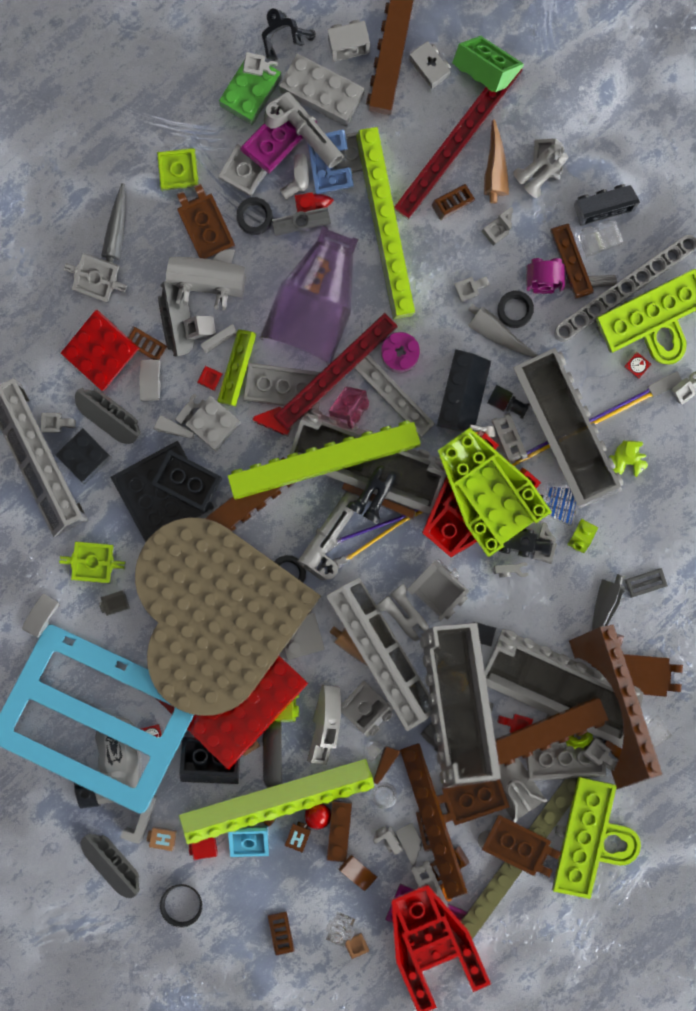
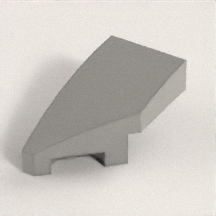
[482,207,513,246]
[533,522,557,564]
[395,823,422,866]

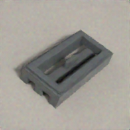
[625,568,668,598]

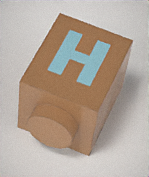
[147,826,177,851]

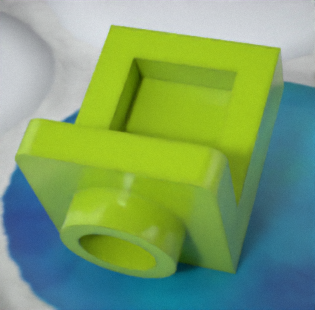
[568,518,598,553]

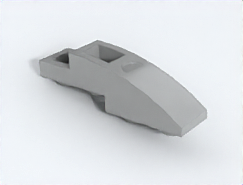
[307,684,341,765]

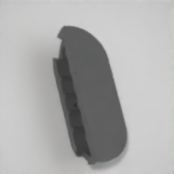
[158,281,195,356]
[75,388,140,444]
[263,722,282,788]
[81,833,140,898]

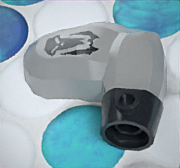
[74,716,141,809]

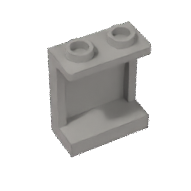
[407,560,469,621]
[120,795,157,844]

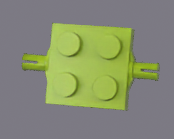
[59,542,126,583]

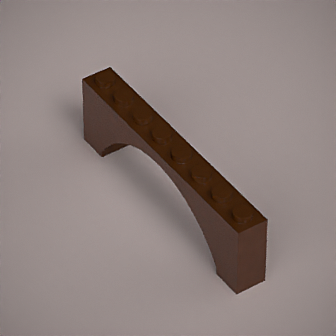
[569,625,663,789]

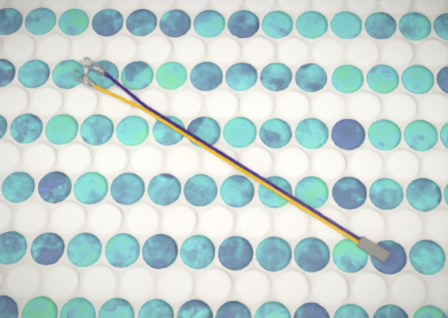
[319,371,682,569]

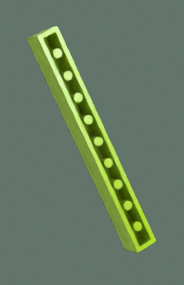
[356,127,415,320]
[227,420,421,500]
[179,759,374,844]

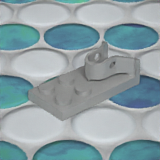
[499,735,547,822]

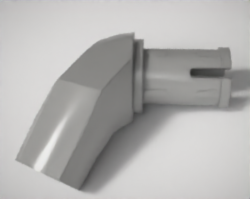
[280,154,309,200]

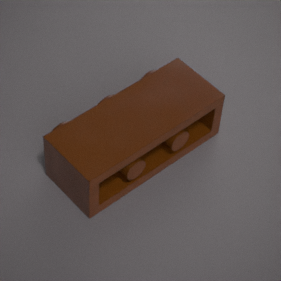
[327,800,352,862]

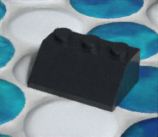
[574,184,640,226]
[179,737,240,784]

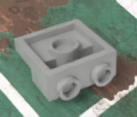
[218,144,267,196]
[341,681,394,737]

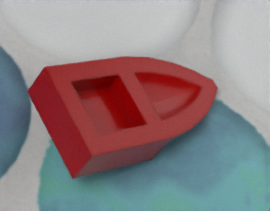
[295,192,334,212]

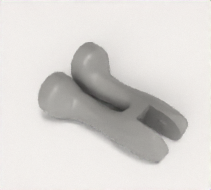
[513,143,569,199]
[375,583,429,642]

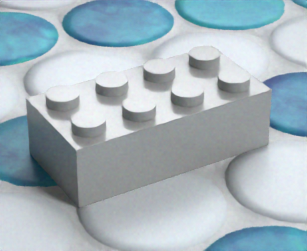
[279,53,364,127]

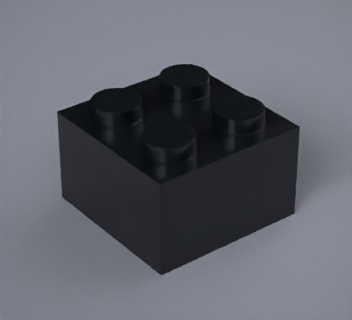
[56,428,112,484]

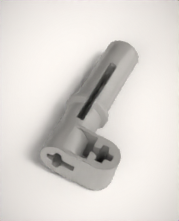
[264,92,344,168]
[297,491,358,580]

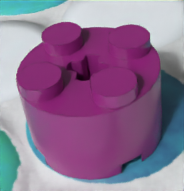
[526,258,565,294]
[381,332,420,373]

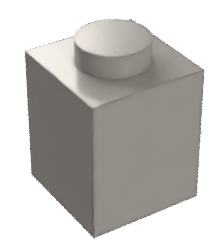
[184,316,216,339]

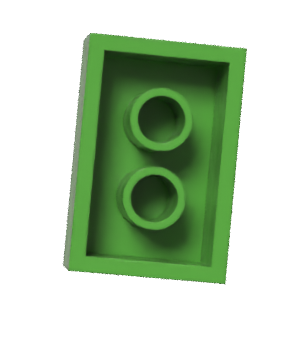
[219,59,282,126]

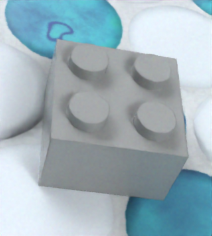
[328,20,370,62]
[185,396,241,451]

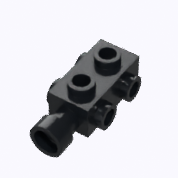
[499,529,552,557]

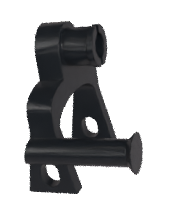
[262,8,316,60]

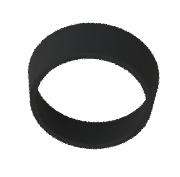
[160,884,203,927]

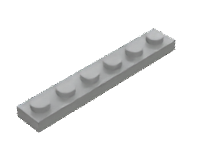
[354,355,435,437]

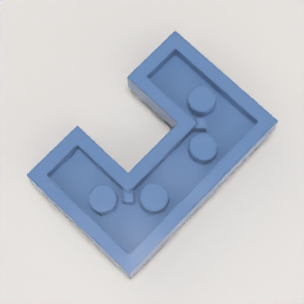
[308,130,354,194]

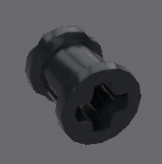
[505,395,530,419]

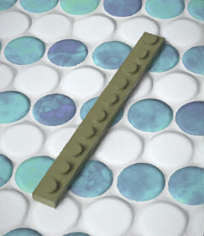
[461,778,578,940]

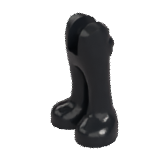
[346,465,396,524]

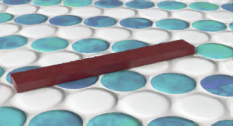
[274,313,398,430]

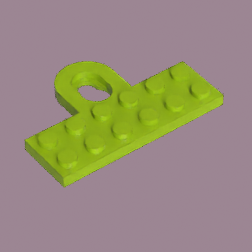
[595,269,696,365]
[552,776,641,899]

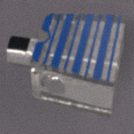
[539,487,577,526]

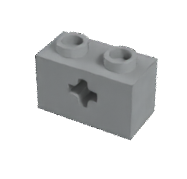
[409,41,451,89]

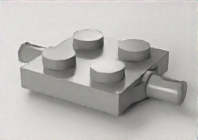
[63,253,127,302]

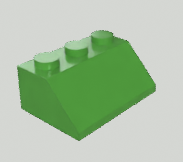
[452,36,524,92]

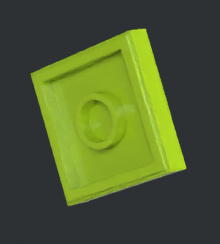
[157,148,199,191]

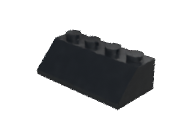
[436,349,491,432]

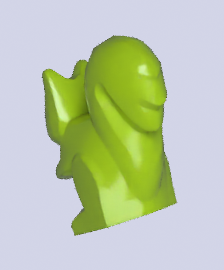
[604,440,648,477]

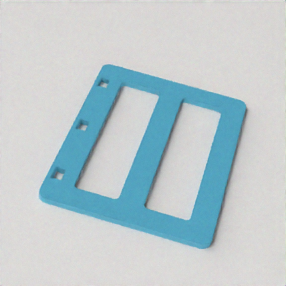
[0,625,194,813]

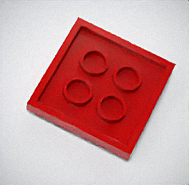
[60,310,139,391]

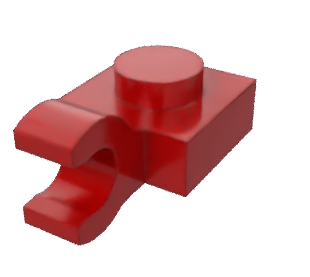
[497,714,533,733]

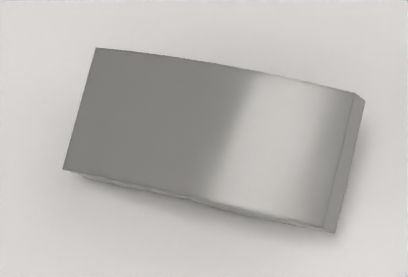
[139,360,161,401]
[22,594,60,638]

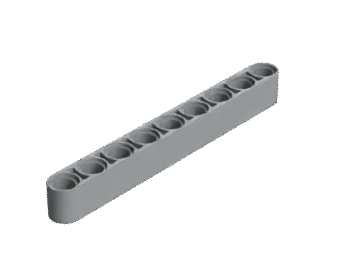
[554,235,696,342]

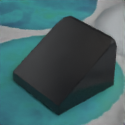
[487,385,513,412]

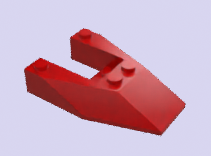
[422,430,541,557]
[391,884,491,1011]

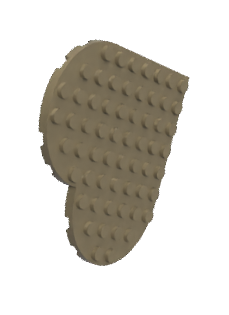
[135,518,322,716]

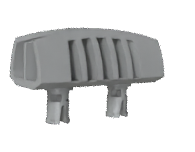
[166,257,246,311]

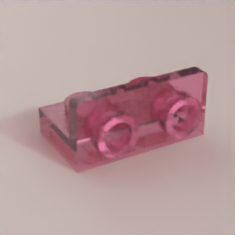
[329,386,369,428]

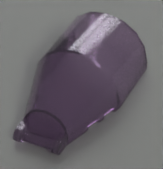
[259,226,359,365]

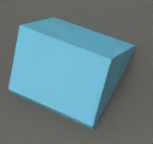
[228,825,269,857]

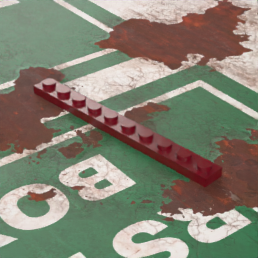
[394,69,523,220]

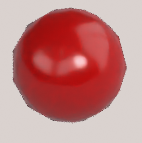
[304,804,331,830]

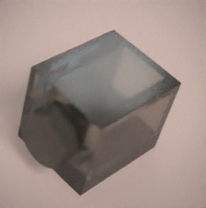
[99,590,130,616]

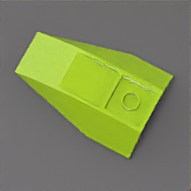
[437,428,552,557]

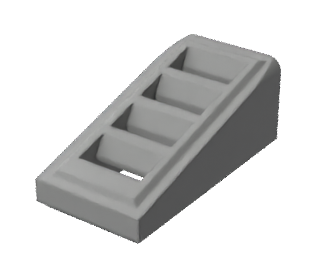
[153,415,195,439]

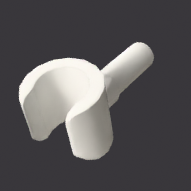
[469,424,496,438]

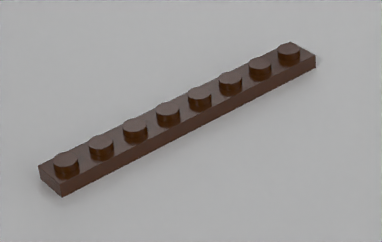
[400,743,468,900]

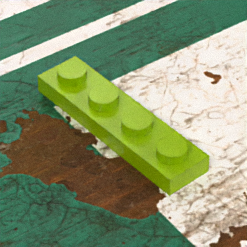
[217,329,256,407]

